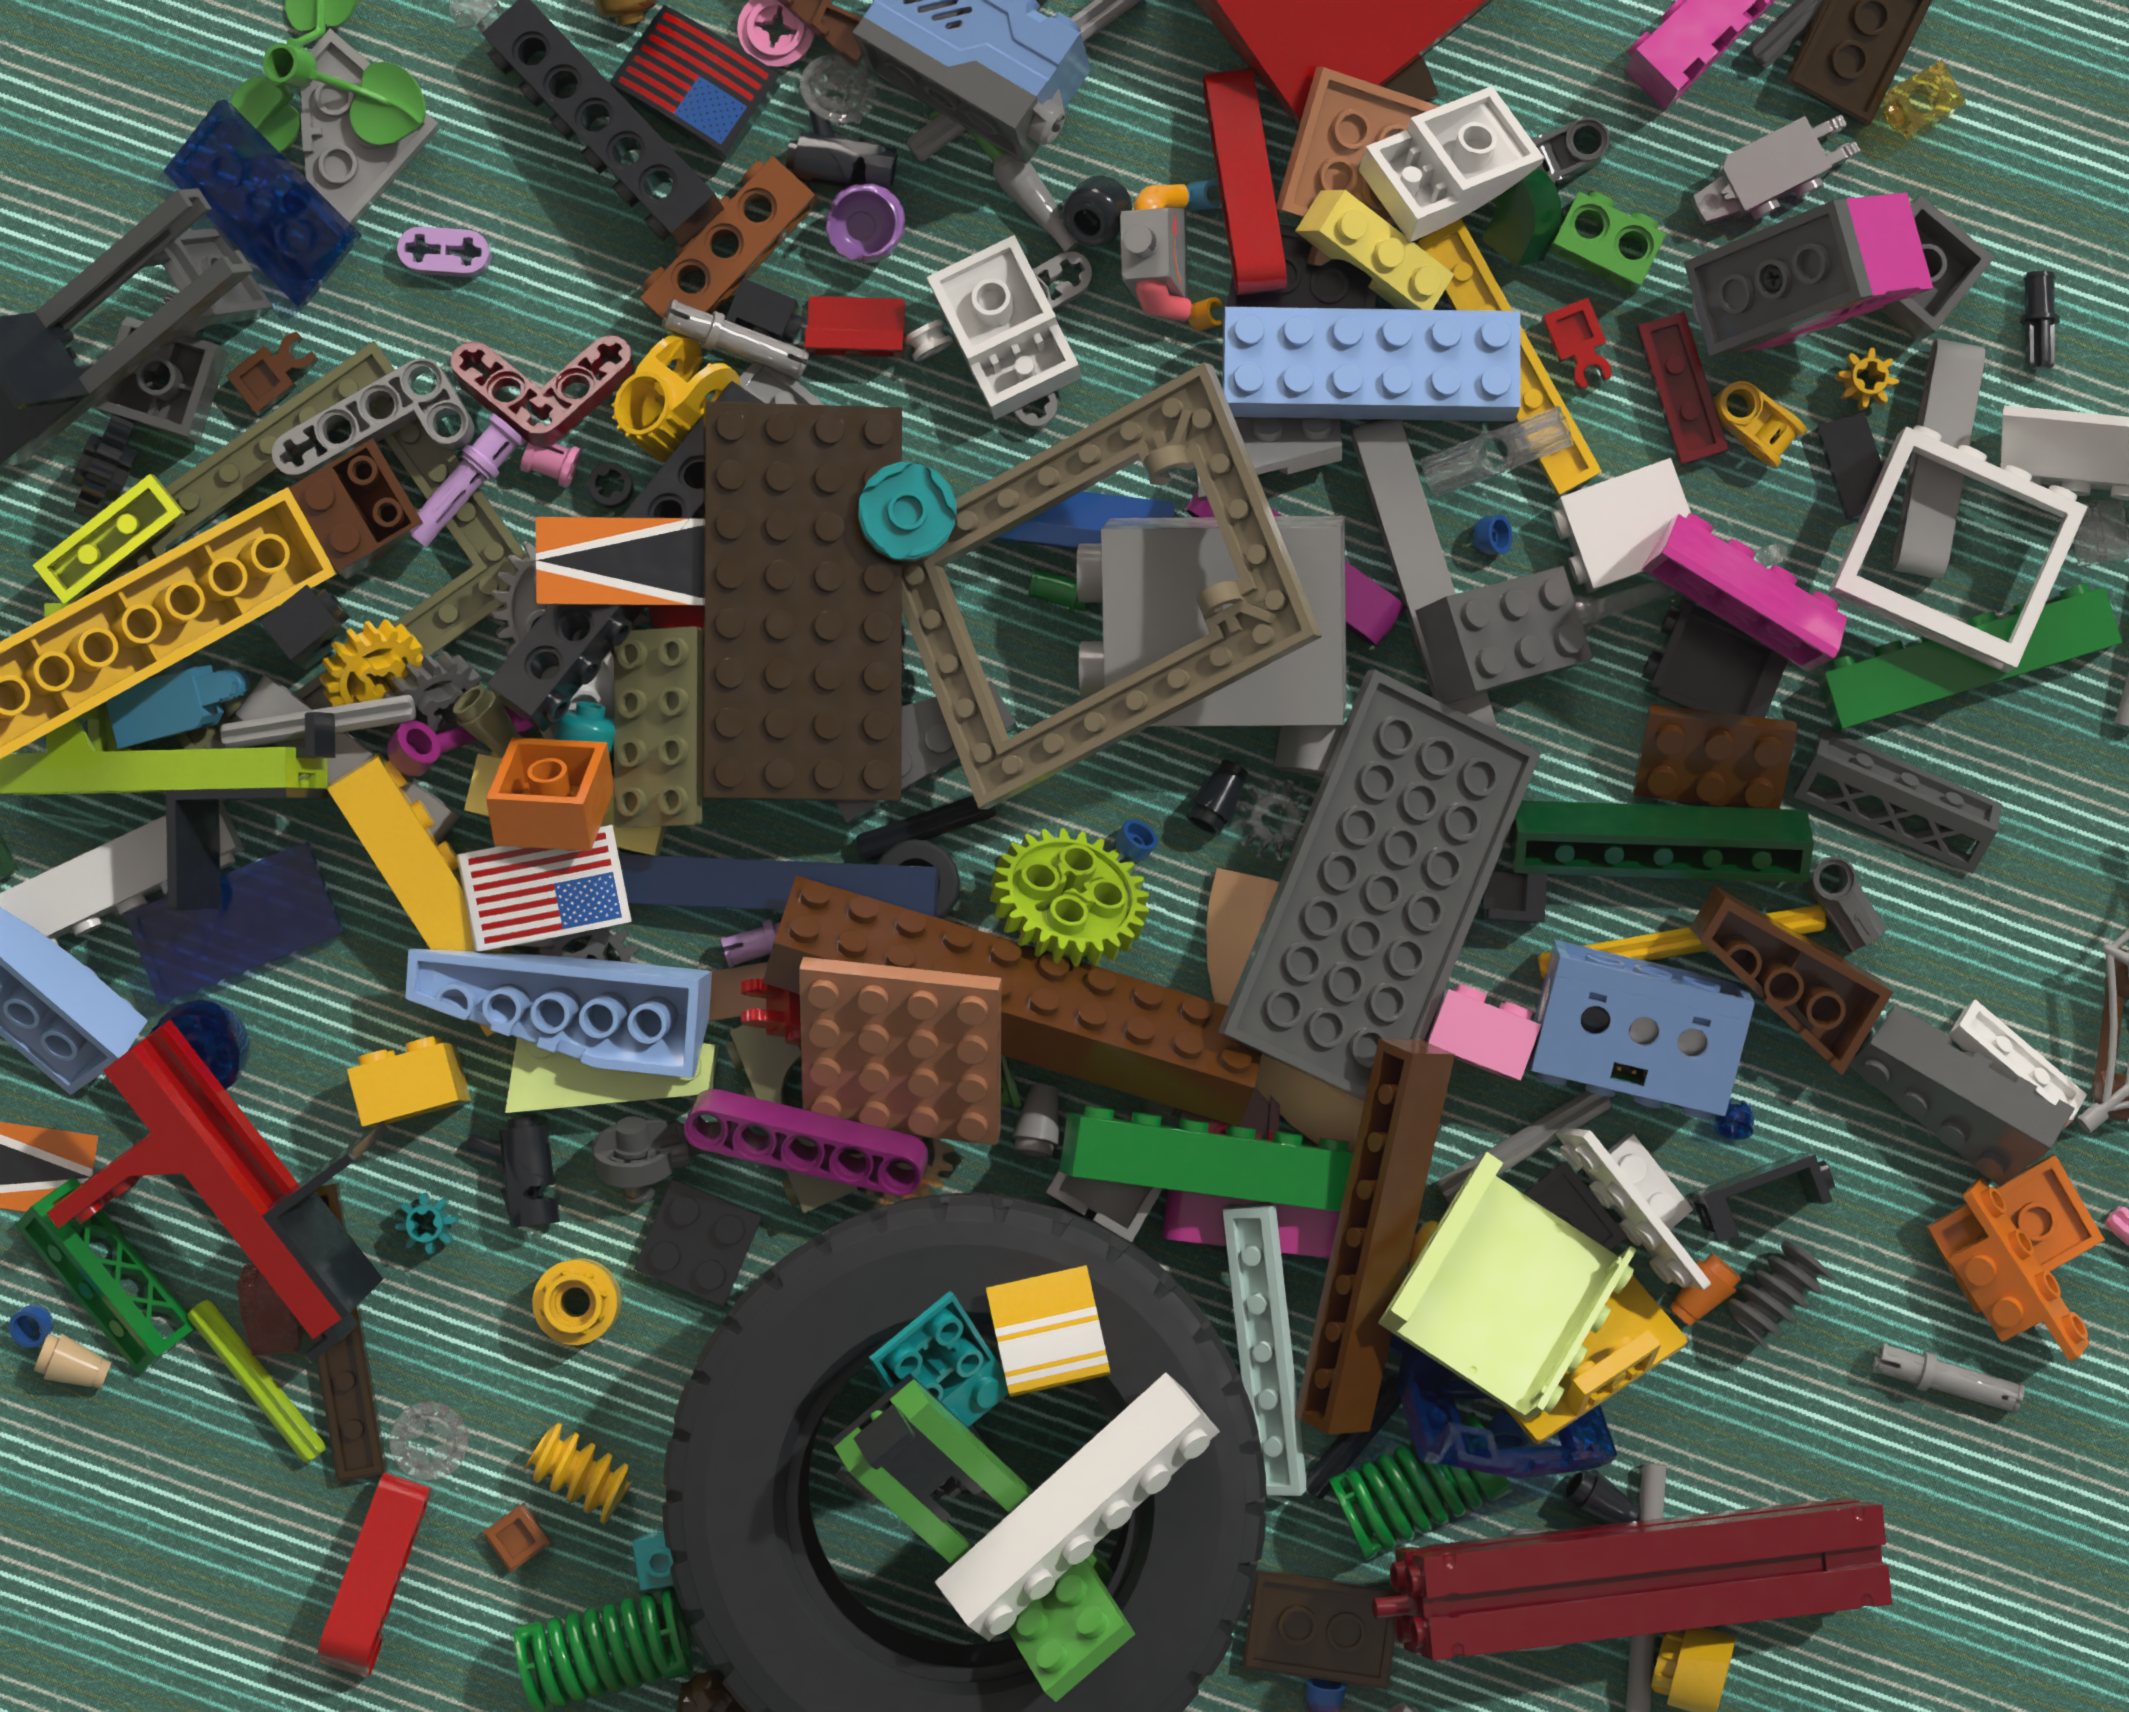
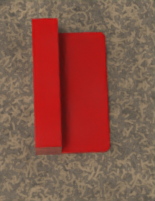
[805,296,905,358]

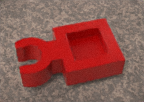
[1541,297,1612,391]

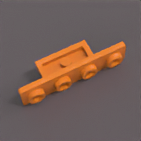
[1949,1178,2089,1362]

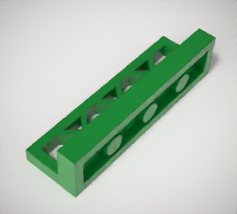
[15,1176,196,1376]

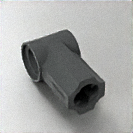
[1802,857,1887,952]

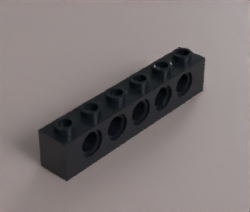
[482,0,724,248]

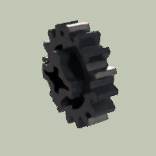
[71,414,138,519]

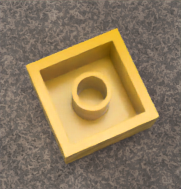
[347,1036,472,1127]

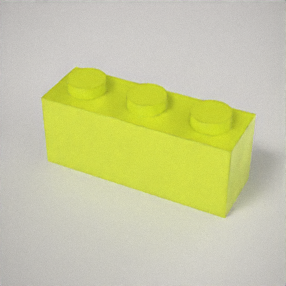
[32,474,185,604]

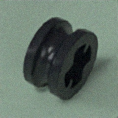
[588,462,634,508]

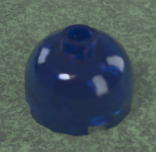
[149,999,250,1090]

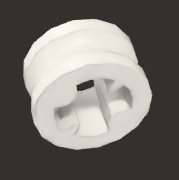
[904,319,953,362]

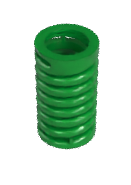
[1328,1412,1512,1561]
[514,1587,693,1712]

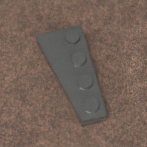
[1849,1005,2075,1187]

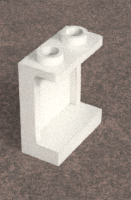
[1552,458,1691,593]

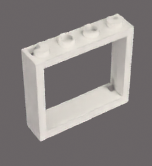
[1827,425,2088,673]

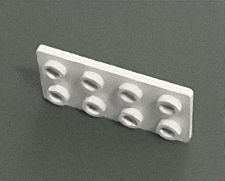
[1556,1127,1711,1291]

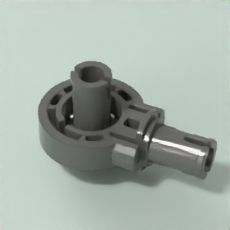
[592,1116,719,1204]

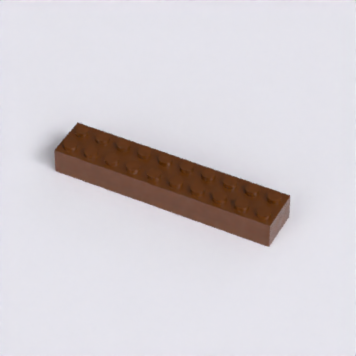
[763,875,1262,1127]

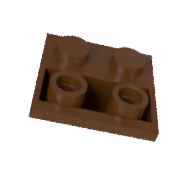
[288,438,424,579]

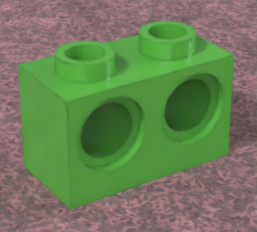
[1548,191,1667,294]

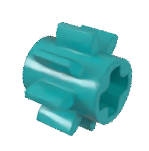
[395,1192,459,1254]

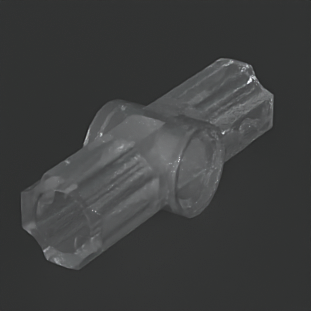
[1421,406,1574,498]

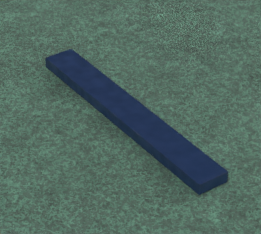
[618,854,939,917]

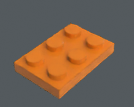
[1925,1154,2105,1313]

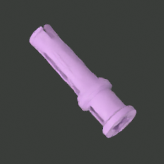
[410,413,527,549]

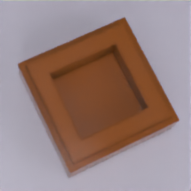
[482,1502,552,1573]

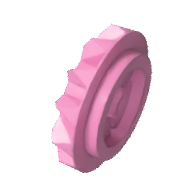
[737,0,815,68]

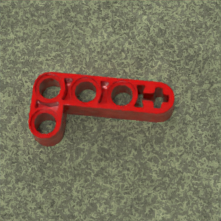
[318,1472,432,1678]

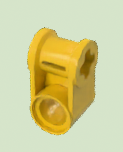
[1713,381,1807,469]

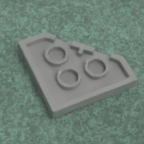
[300,29,441,235]

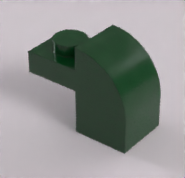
[1482,169,1562,267]

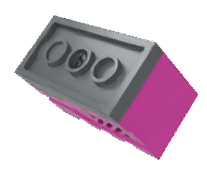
[1684,193,1933,356]

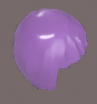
[826,183,906,263]

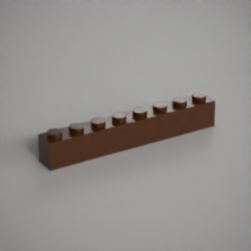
[1295,1039,1455,1434]

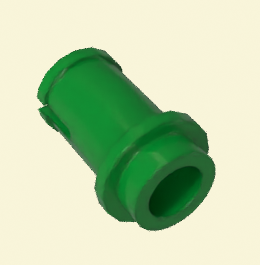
[1028,568,1088,614]

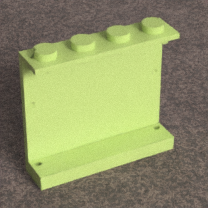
[1378,1152,1636,1422]

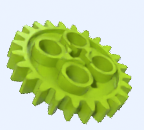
[990,828,1150,967]

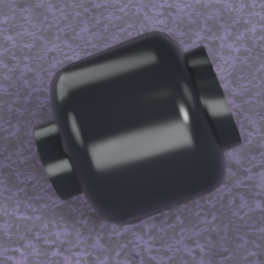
[1062,175,1133,247]

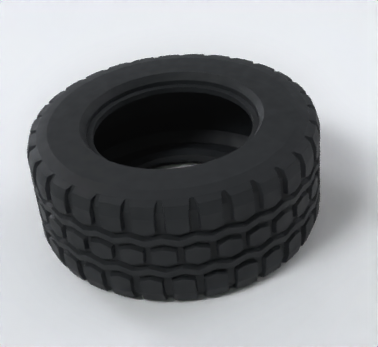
[662,1192,1267,1712]

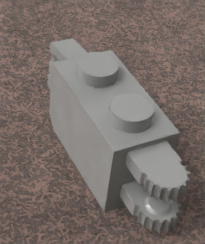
[1691,115,1861,225]

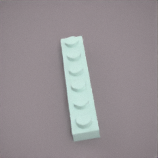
[1222,1204,1307,1496]

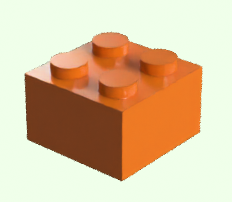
[486,737,614,851]

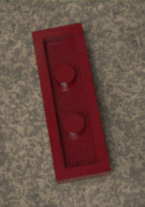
[1636,311,1729,466]

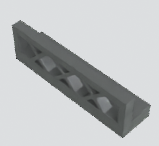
[1793,727,2002,874]

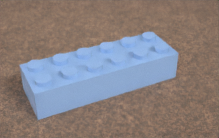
[1222,307,1520,421]

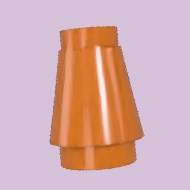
[1669,1253,1741,1326]

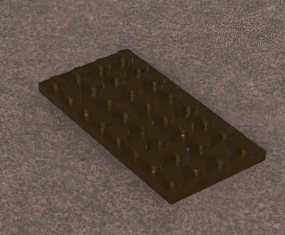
[702,401,902,802]

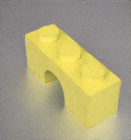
[1295,190,1455,310]

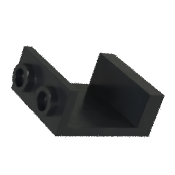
[1690,1153,1835,1242]

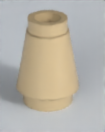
[34,1334,112,1390]

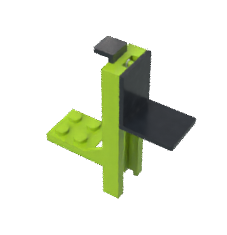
[0,603,336,910]

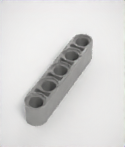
[1892,338,1985,580]
[235,674,460,845]

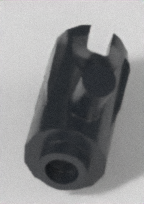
[786,102,898,193]
[467,1116,560,1228]

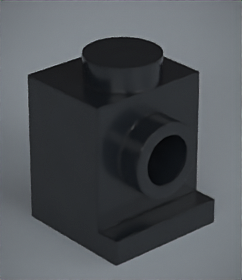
[725,278,803,344]

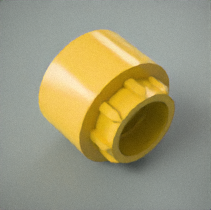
[532,1258,622,1345]
[1651,1627,1737,1712]

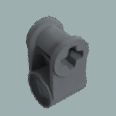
[1531,117,1610,187]

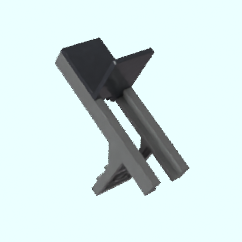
[0,188,273,467]

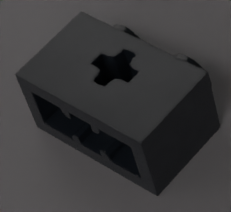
[260,585,351,670]

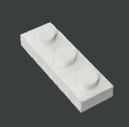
[1948,999,2087,1130]

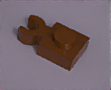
[226,332,319,416]

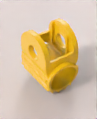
[612,333,740,463]

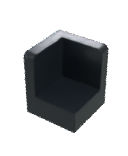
[1481,871,1547,923]

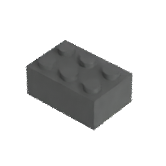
[1415,566,1593,704]

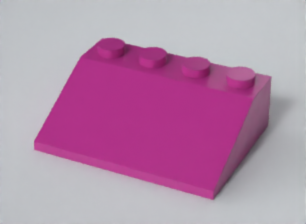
[1641,513,1847,672]

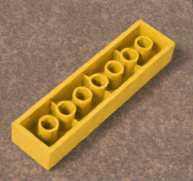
[0,487,337,759]

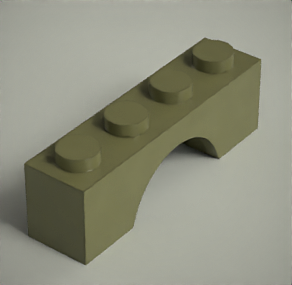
[726,1025,861,1213]

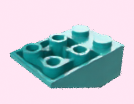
[869,1291,1009,1427]

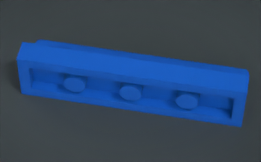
[983,480,1175,550]

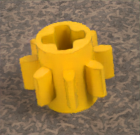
[1835,348,1899,411]

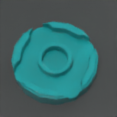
[858,462,957,562]

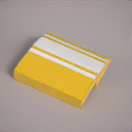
[986,1265,1111,1397]

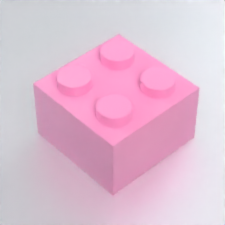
[1424,984,1541,1081]

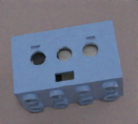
[1528,939,1755,1120]

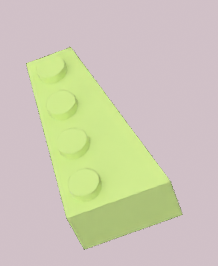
[505,1037,720,1113]

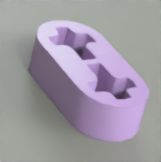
[397,227,492,277]

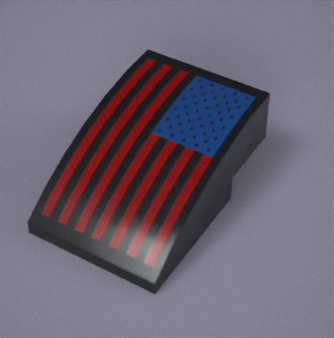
[610,5,782,162]

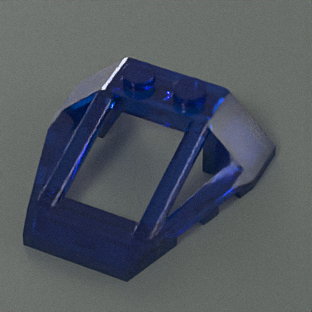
[1397,1341,1618,1479]

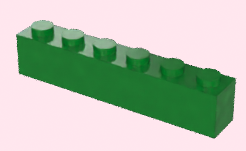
[1817,583,2123,732]
[1059,1106,1353,1212]

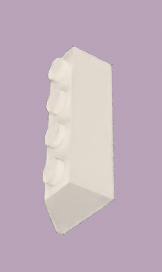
[2001,405,2129,501]

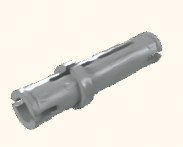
[661,299,809,380]
[1873,1343,2024,1414]

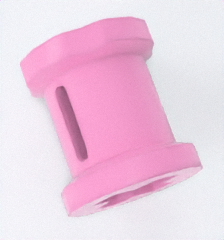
[520,443,582,488]

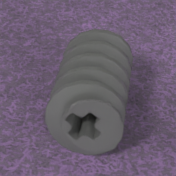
[1727,1241,1835,1351]

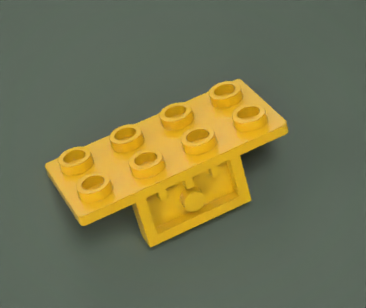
[1504,1274,1687,1444]

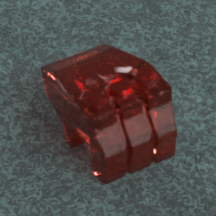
[237,1264,303,1356]

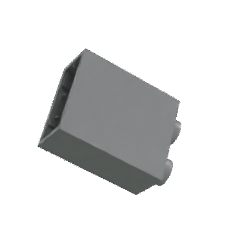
[1077,516,1347,726]

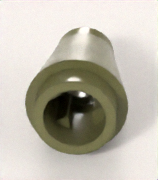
[453,685,522,758]

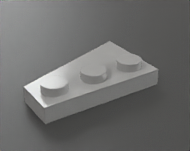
[1196,418,1342,498]

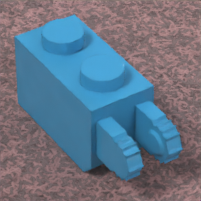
[105,659,251,749]

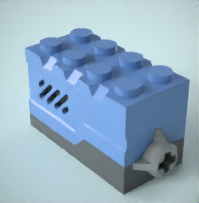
[852,0,1091,164]

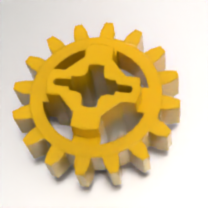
[319,619,424,707]

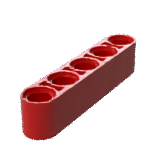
[1203,68,1287,295]

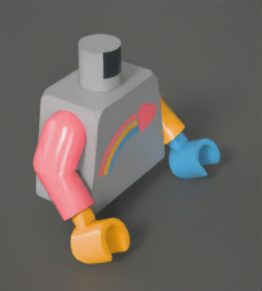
[1120,180,1223,331]

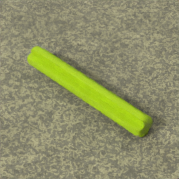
[187,1300,326,1463]

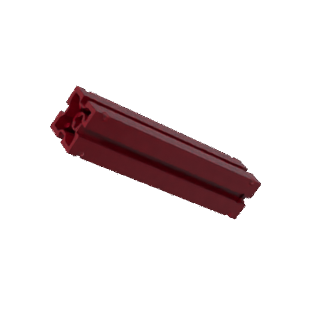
[1372,1497,1892,1660]

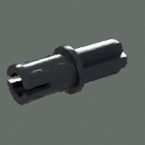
[2020,271,2060,370]

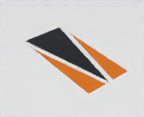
[535,517,703,605]
[0,1122,98,1219]

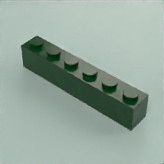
[1510,800,1814,883]

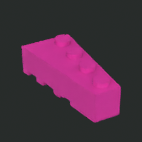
[1624,0,1776,111]

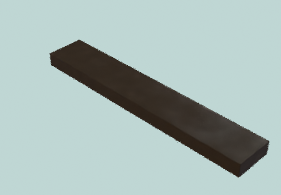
[313,1183,388,1482]

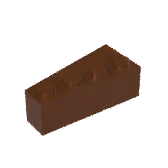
[1690,886,1893,1076]

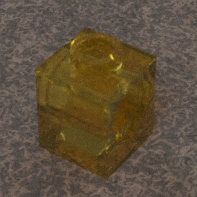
[1883,60,1966,140]

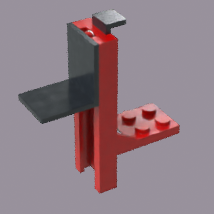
[46,1019,389,1363]

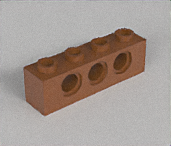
[640,155,818,333]

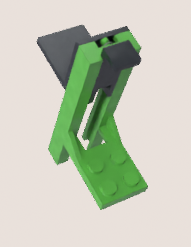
[831,1373,1135,1702]

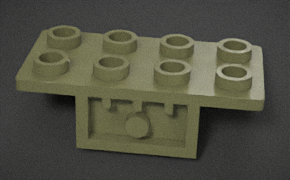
[614,626,703,828]

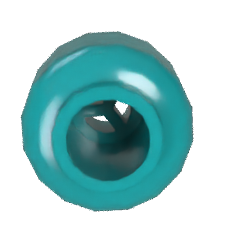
[553,701,616,765]

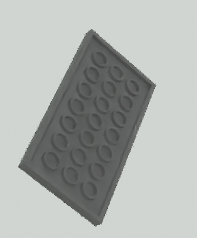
[1217,669,1541,1102]

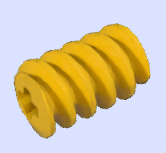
[523,1422,633,1524]

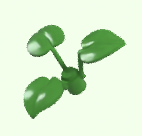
[217,0,426,159]

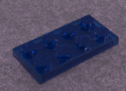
[163,99,362,307]
[124,842,345,1005]

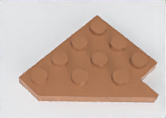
[1276,67,1440,266]

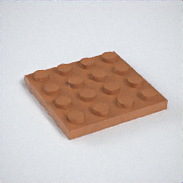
[799,957,1002,1145]

